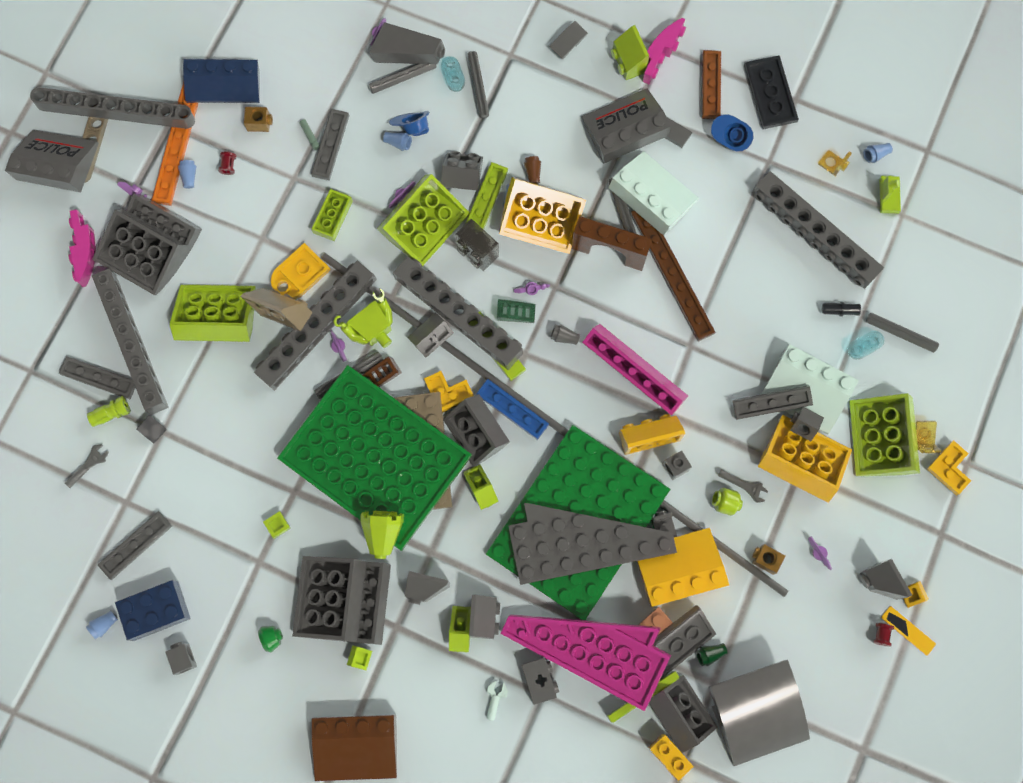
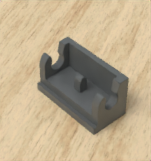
[407,312,454,358]

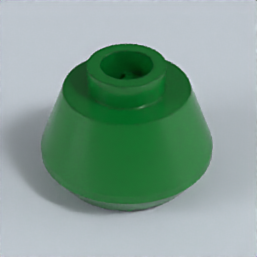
[258,626,283,653]

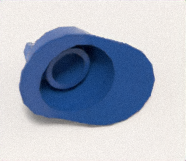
[389,111,430,136]
[711,114,754,152]

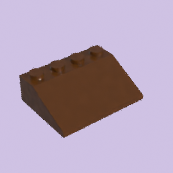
[312,715,397,781]

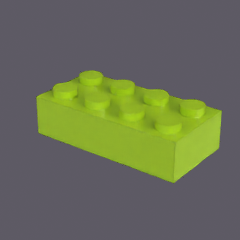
[311,189,353,241]

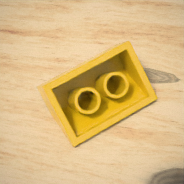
[619,414,685,455]

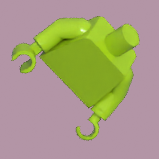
[333,288,393,348]

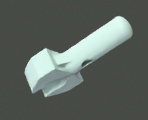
[487,681,508,720]

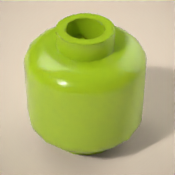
[712,488,743,516]

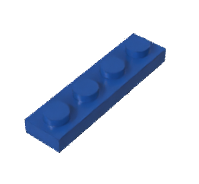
[476,379,549,440]

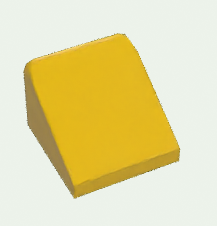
[903,581,929,608]

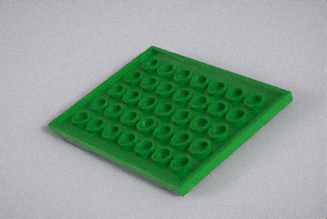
[277,365,472,551]
[486,425,671,621]

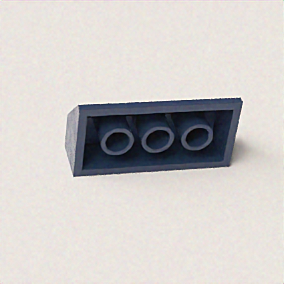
[183,59,260,103]

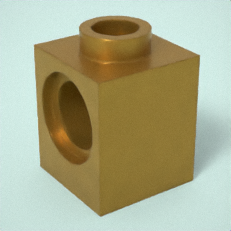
[244,107,273,132]
[752,544,786,575]

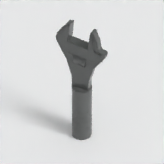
[65,444,109,488]
[718,469,768,503]

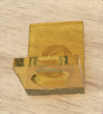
[818,150,852,177]
[916,421,941,453]

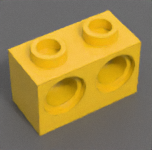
[648,734,694,781]

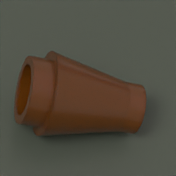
[523,156,541,184]

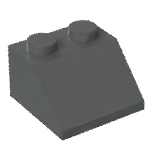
[469,595,500,639]

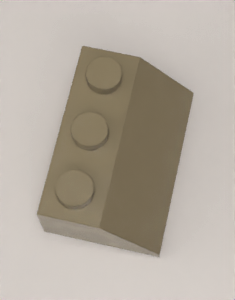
[240,288,312,331]

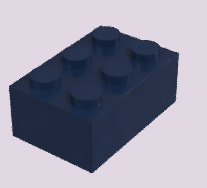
[115,580,191,641]

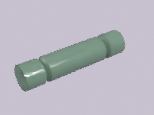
[299,119,320,150]

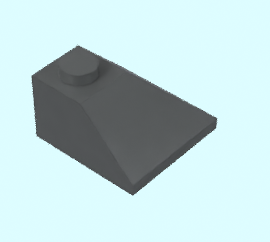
[860,559,912,600]
[405,571,450,605]

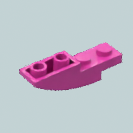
[643,18,686,84]
[68,209,96,287]

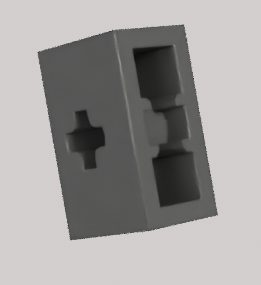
[522,658,559,705]

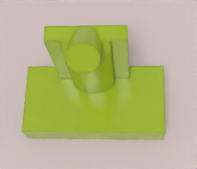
[879,176,901,214]

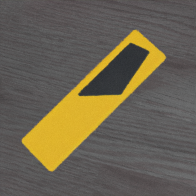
[881,606,936,656]

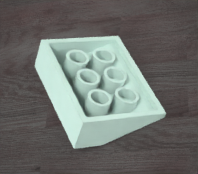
[609,151,699,235]
[762,344,859,434]

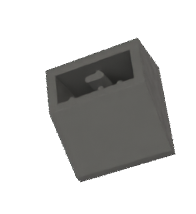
[441,151,483,191]

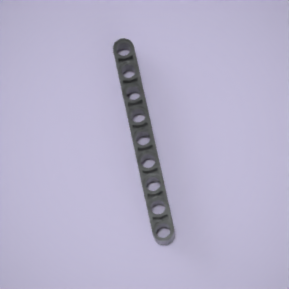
[30,88,195,129]

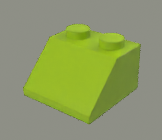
[611,25,649,80]

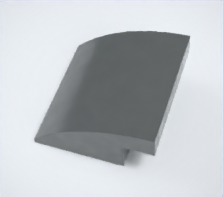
[92,194,202,295]
[292,556,391,645]
[708,660,810,766]

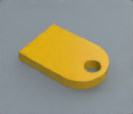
[271,243,331,300]

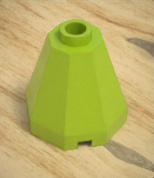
[361,511,404,559]

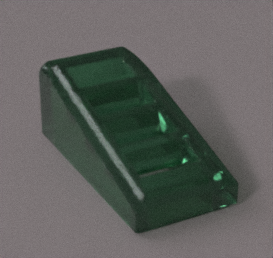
[497,299,536,323]

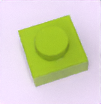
[263,511,291,539]
[346,645,372,671]

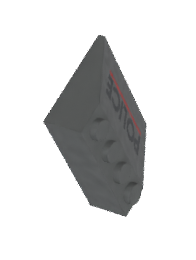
[581,88,671,164]
[5,130,99,193]

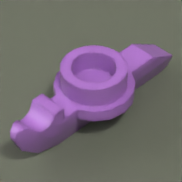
[370,18,386,46]
[389,181,416,208]
[117,182,152,200]
[513,282,550,295]
[330,330,347,362]
[808,536,832,570]

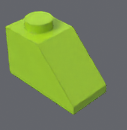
[463,464,499,510]
[449,606,471,652]

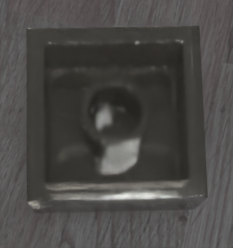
[455,219,499,271]

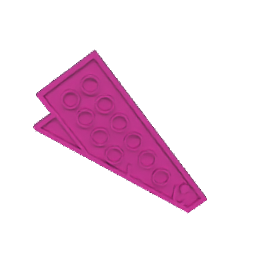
[501,615,671,711]

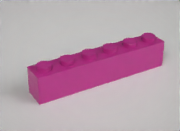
[582,324,688,415]

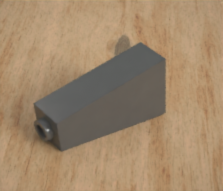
[369,22,445,64]

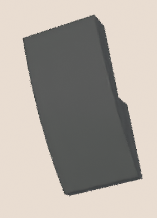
[549,21,588,59]

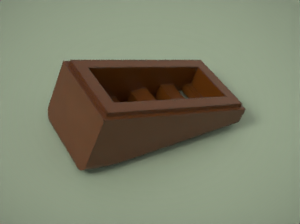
[362,356,402,387]

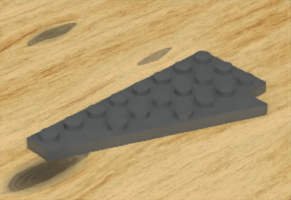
[508,503,677,585]

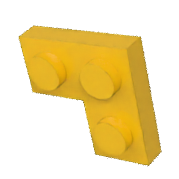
[424,371,474,412]
[927,440,971,496]

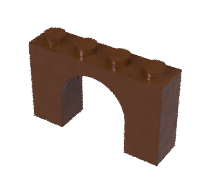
[571,216,652,271]

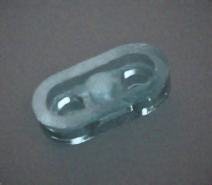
[441,57,465,92]
[847,331,885,360]

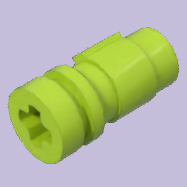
[87,396,131,427]

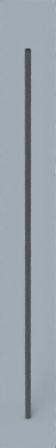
[321,253,788,597]

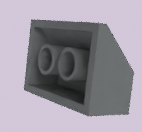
[443,394,510,467]
[649,675,718,753]

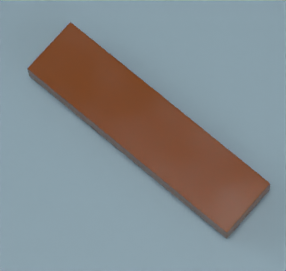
[702,50,721,119]

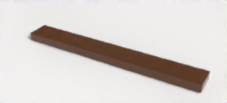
[630,210,716,342]

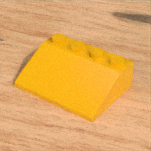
[499,177,586,254]
[758,414,852,503]
[637,528,729,607]

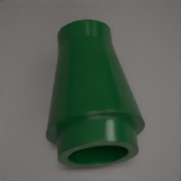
[696,643,728,666]

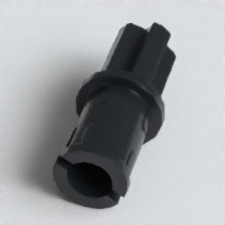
[822,302,861,317]

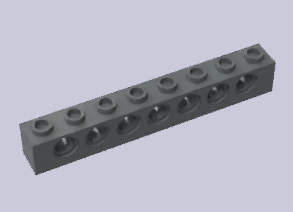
[752,171,884,289]
[393,257,523,370]
[254,260,377,391]
[92,268,169,415]

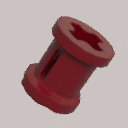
[218,152,236,175]
[873,623,894,647]

